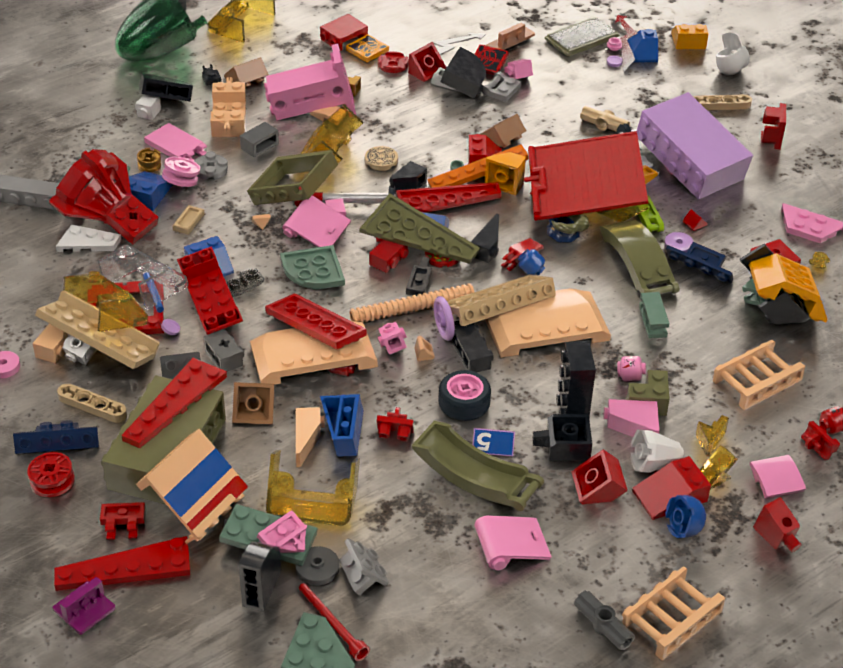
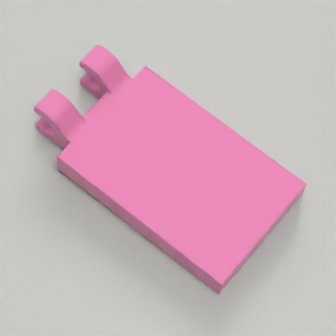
[144,123,207,161]

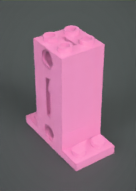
[264,44,356,121]

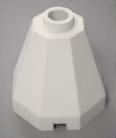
[630,430,684,472]

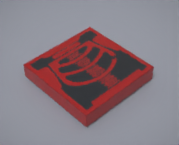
[475,44,509,76]

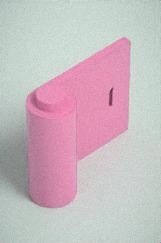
[282,196,351,247]
[474,516,552,570]

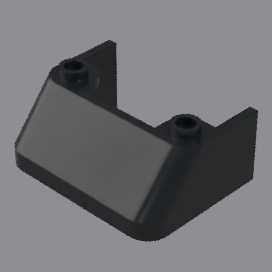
[740,243,811,325]

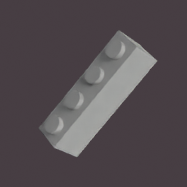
[0,175,59,210]

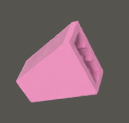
[603,399,659,437]

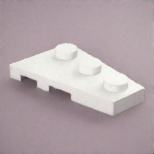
[56,224,121,252]

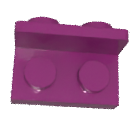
[52,577,116,635]

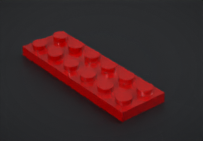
[265,293,367,350]

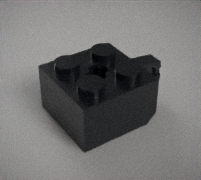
[532,414,592,461]

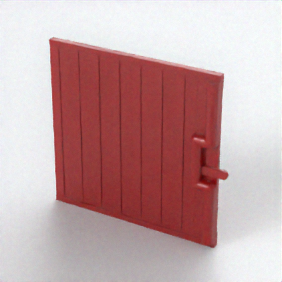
[524,131,649,221]

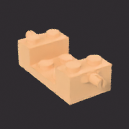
[210,77,246,137]

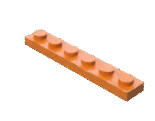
[427,144,529,188]

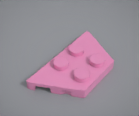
[781,203,843,244]

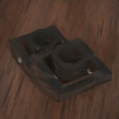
[226,268,264,297]

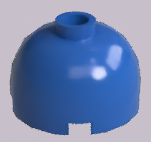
[665,495,706,538]

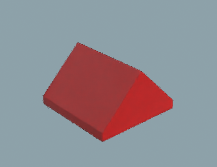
[408,41,446,82]

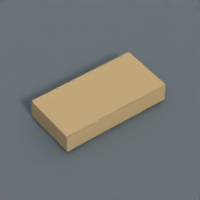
[172,205,205,235]

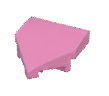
[257,510,307,553]

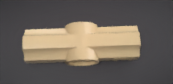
[580,106,630,132]

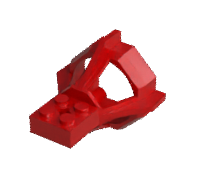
[49,149,159,245]

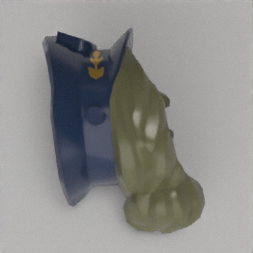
[547,214,589,243]

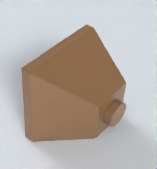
[232,382,275,424]

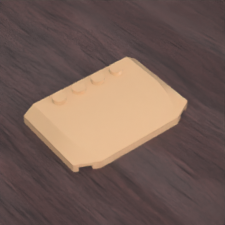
[485,288,611,358]
[250,321,378,385]

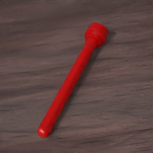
[298,583,370,661]

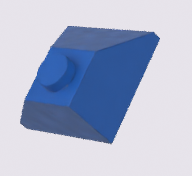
[627,29,658,62]

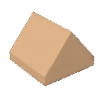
[414,335,435,361]

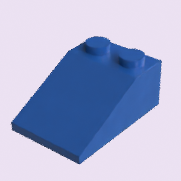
[129,171,173,211]

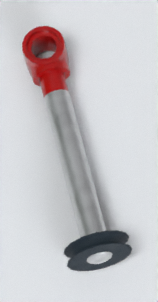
[294,186,396,207]

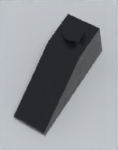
[471,213,500,263]

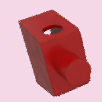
[753,497,802,553]

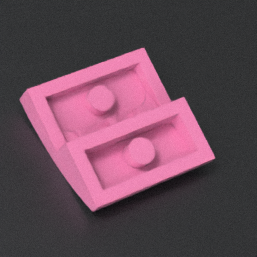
[750,455,806,499]

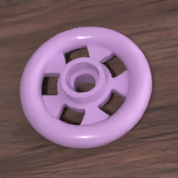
[434,296,455,341]

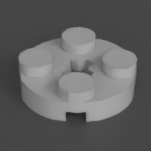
[194,151,228,180]

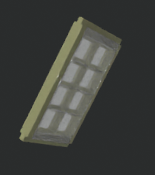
[545,17,620,56]

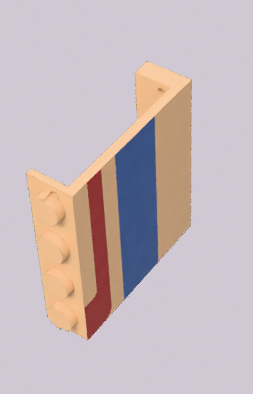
[136,429,248,544]

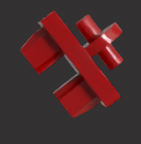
[376,407,414,442]
[801,421,840,460]

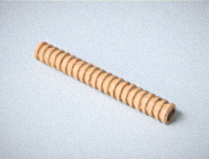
[349,283,474,323]

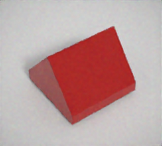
[682,209,708,231]

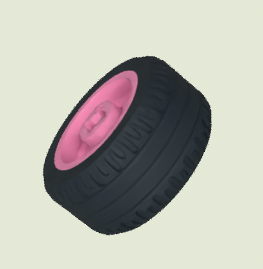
[438,370,491,421]

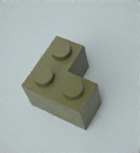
[626,370,670,416]

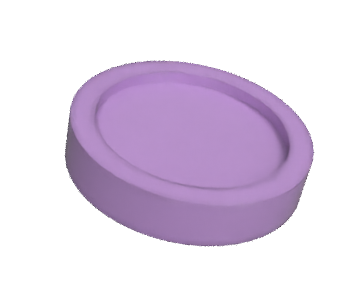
[607,56,622,67]
[161,319,180,335]

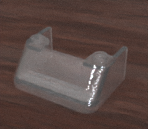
[98,245,188,310]

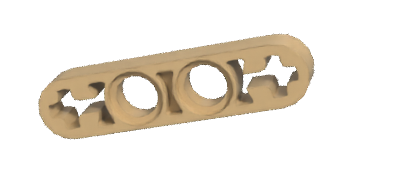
[693,94,752,110]
[57,384,127,423]

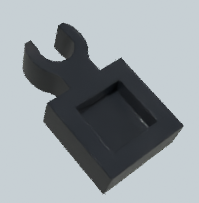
[202,64,222,86]

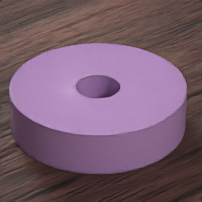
[664,232,694,253]

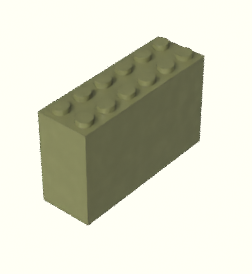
[101,375,226,505]

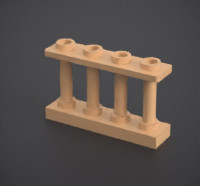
[713,340,805,410]
[622,566,725,661]

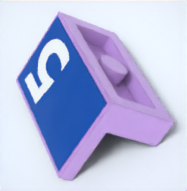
[473,428,515,456]

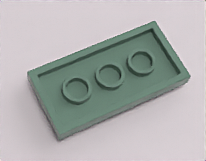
[219,504,317,566]

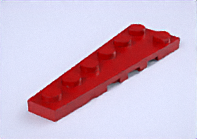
[396,182,501,213]
[121,358,227,448]

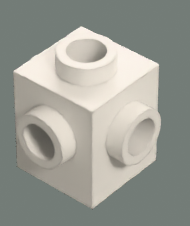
[62,336,96,365]

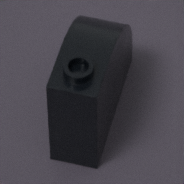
[440,46,486,99]
[139,73,193,102]
[238,541,282,612]

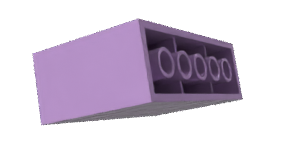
[636,92,753,200]

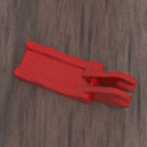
[501,238,544,271]

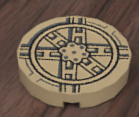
[365,146,398,171]

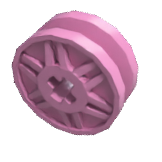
[162,157,200,187]

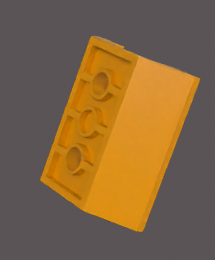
[749,254,828,323]

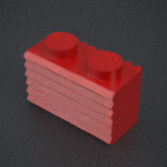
[369,240,409,273]

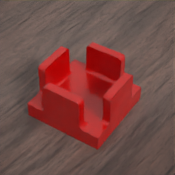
[761,103,786,150]

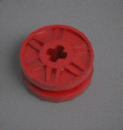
[27,452,75,498]

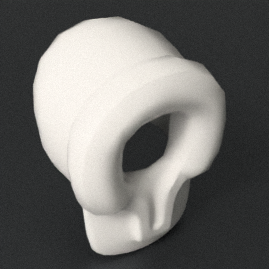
[716,33,750,76]

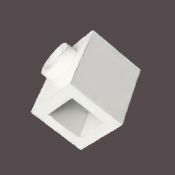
[135,94,161,120]

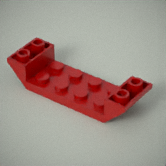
[177,246,243,335]

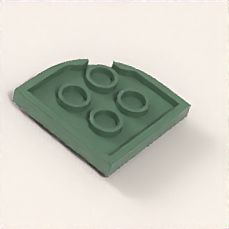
[280,245,345,290]

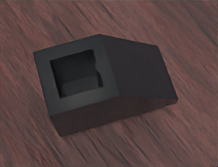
[389,161,427,190]

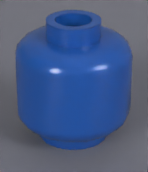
[518,249,545,275]

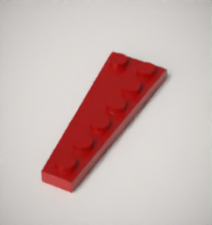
[54,536,191,591]

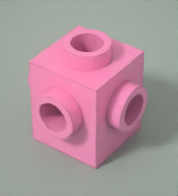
[378,322,407,355]

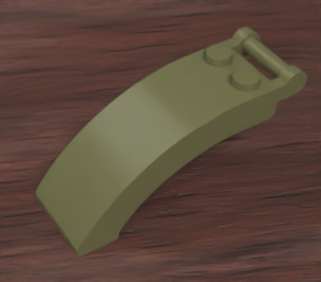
[600,220,680,294]
[411,421,544,511]

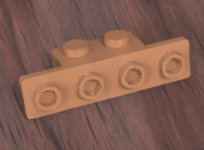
[485,22,535,50]

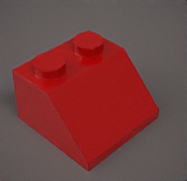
[468,134,502,164]
[571,449,628,504]

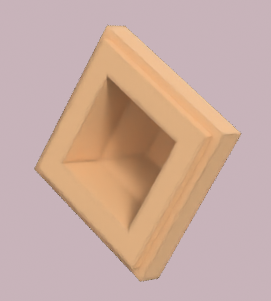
[252,214,271,230]

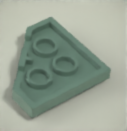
[281,612,355,668]

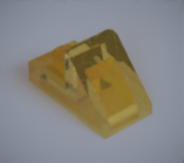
[696,415,729,457]
[700,445,738,490]

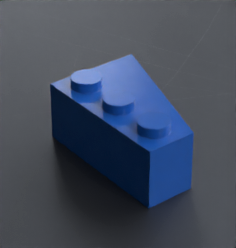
[320,394,364,457]

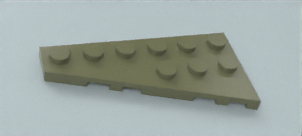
[359,193,480,264]

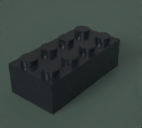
[556,341,596,418]

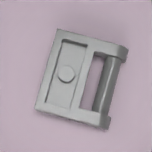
[482,72,521,102]

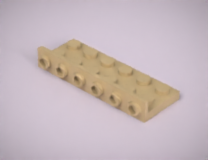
[447,274,556,326]
[35,290,160,369]

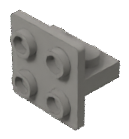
[339,538,389,595]

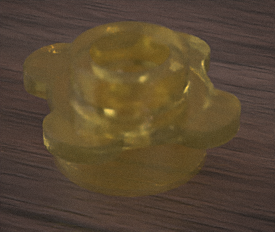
[809,252,830,269]

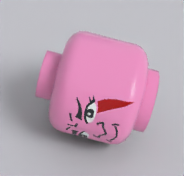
[617,356,646,382]

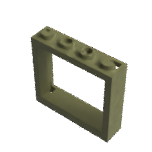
[247,150,338,205]

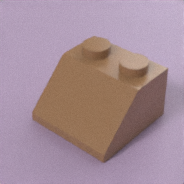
[224,57,269,88]
[480,114,526,149]

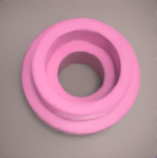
[607,37,622,51]

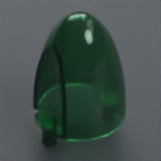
[114,0,208,61]

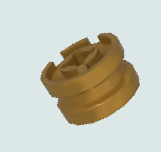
[137,148,161,172]

